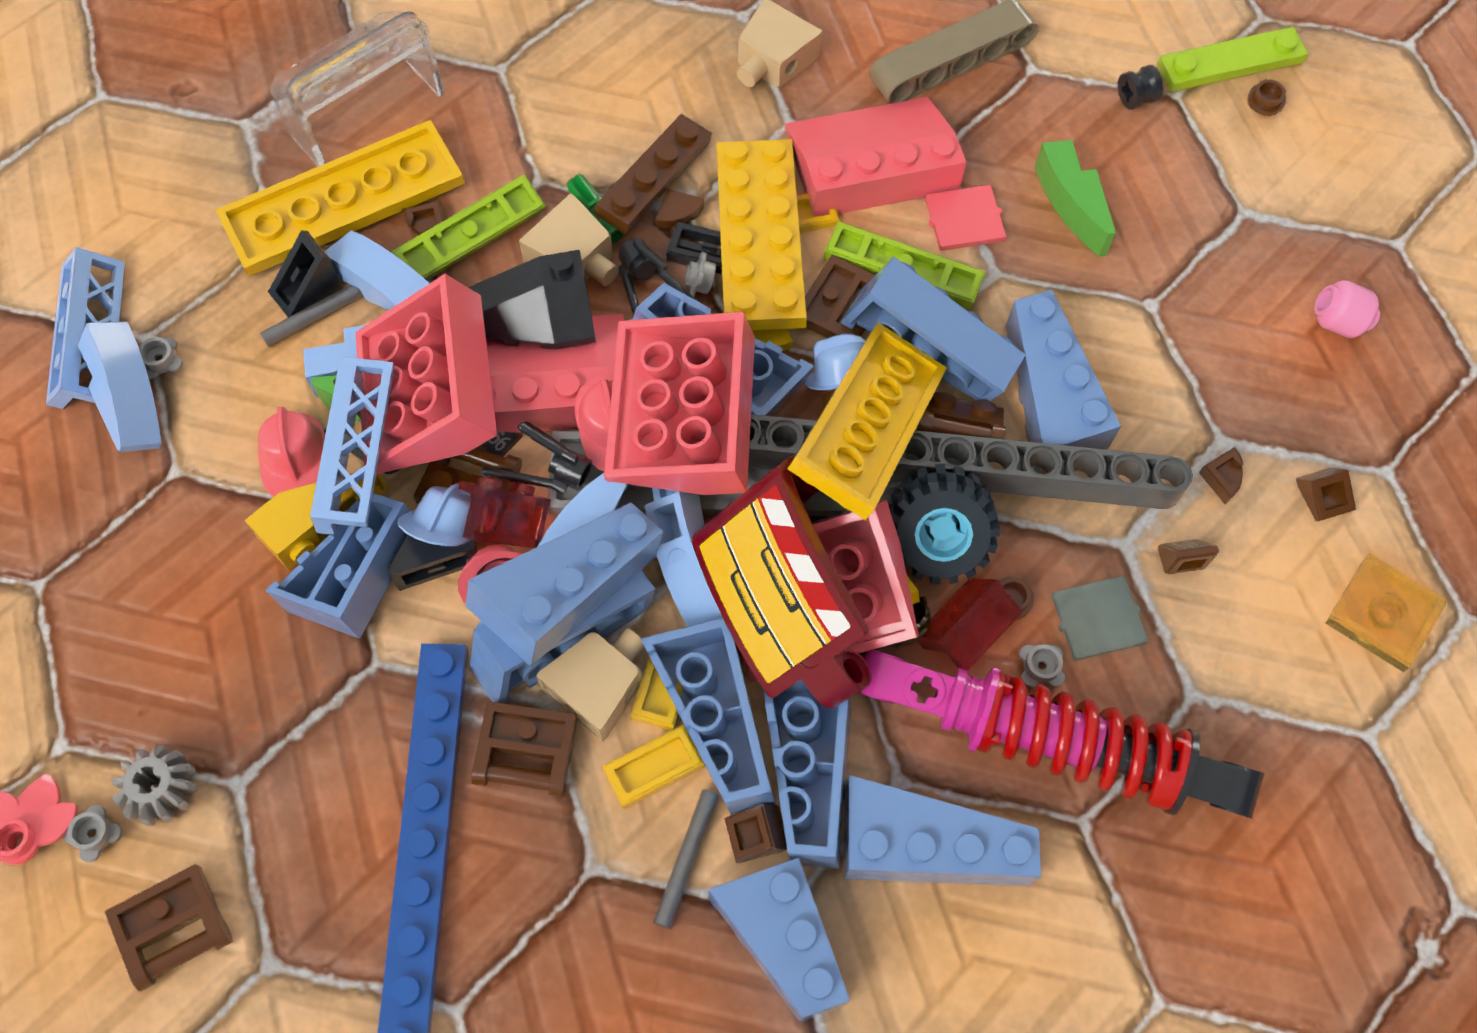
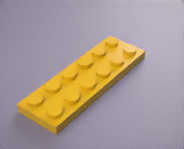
[215,120,465,277]
[716,139,807,330]
[788,322,947,521]

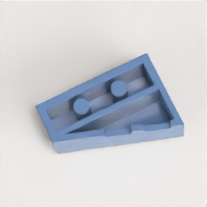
[265,493,410,639]
[708,858,850,1022]

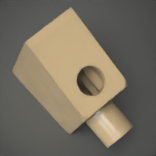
[737,0,822,87]
[519,193,619,286]
[536,628,645,742]

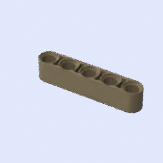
[869,0,1039,104]

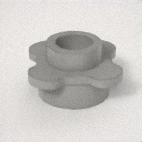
[685,252,716,298]
[139,337,183,380]
[1019,644,1065,688]
[63,805,122,862]

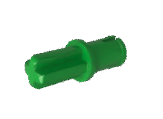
[567,174,625,244]

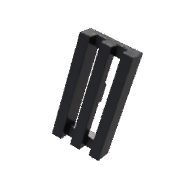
[666,221,722,274]

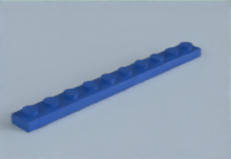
[378,644,468,1033]

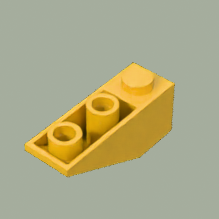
[245,472,389,571]

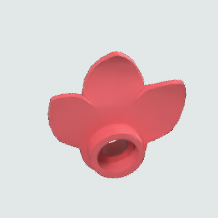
[0,774,78,865]

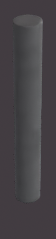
[260,285,363,347]
[653,789,719,930]

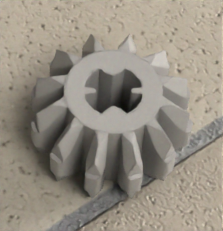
[111,744,198,826]

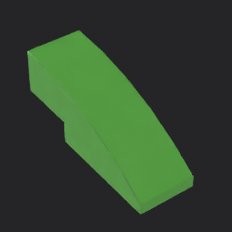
[1035,140,1116,256]

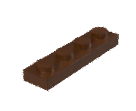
[594,114,712,234]

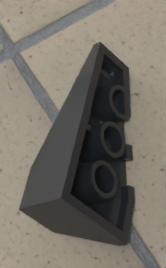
[468,250,596,349]

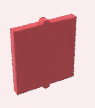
[925,185,1007,251]

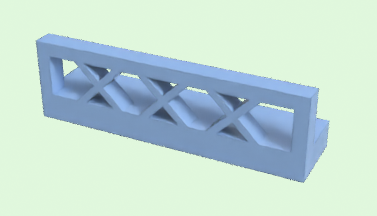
[46,247,125,409]
[310,356,394,535]

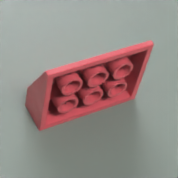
[785,97,966,217]
[355,274,497,474]
[604,312,755,495]
[486,313,624,433]
[741,500,919,682]

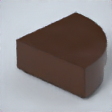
[655,189,704,229]
[401,201,445,236]
[1199,447,1243,504]

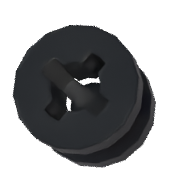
[1117,65,1164,110]

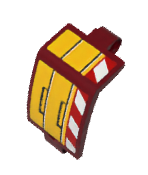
[692,454,872,709]

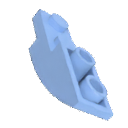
[645,488,723,627]

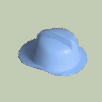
[805,334,866,390]
[398,483,482,546]

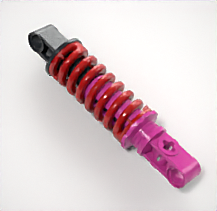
[859,650,1264,819]

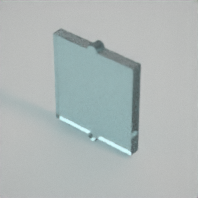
[1051,576,1148,661]

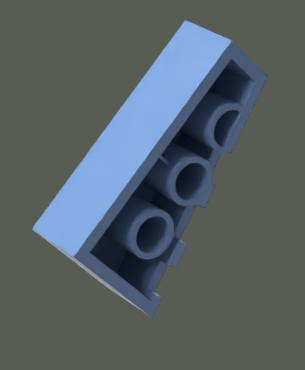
[840,256,1026,401]
[633,283,814,416]
[1006,289,1121,472]
[465,503,664,667]
[469,570,655,704]
[641,618,775,814]
[763,680,852,868]
[844,775,1041,886]

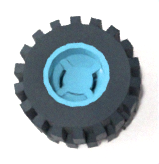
[888,464,1000,584]

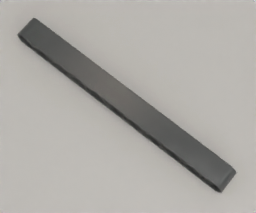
[748,414,1193,509]

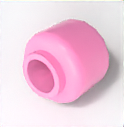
[1314,280,1380,339]

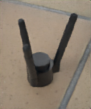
[618,237,694,315]
[481,422,593,495]

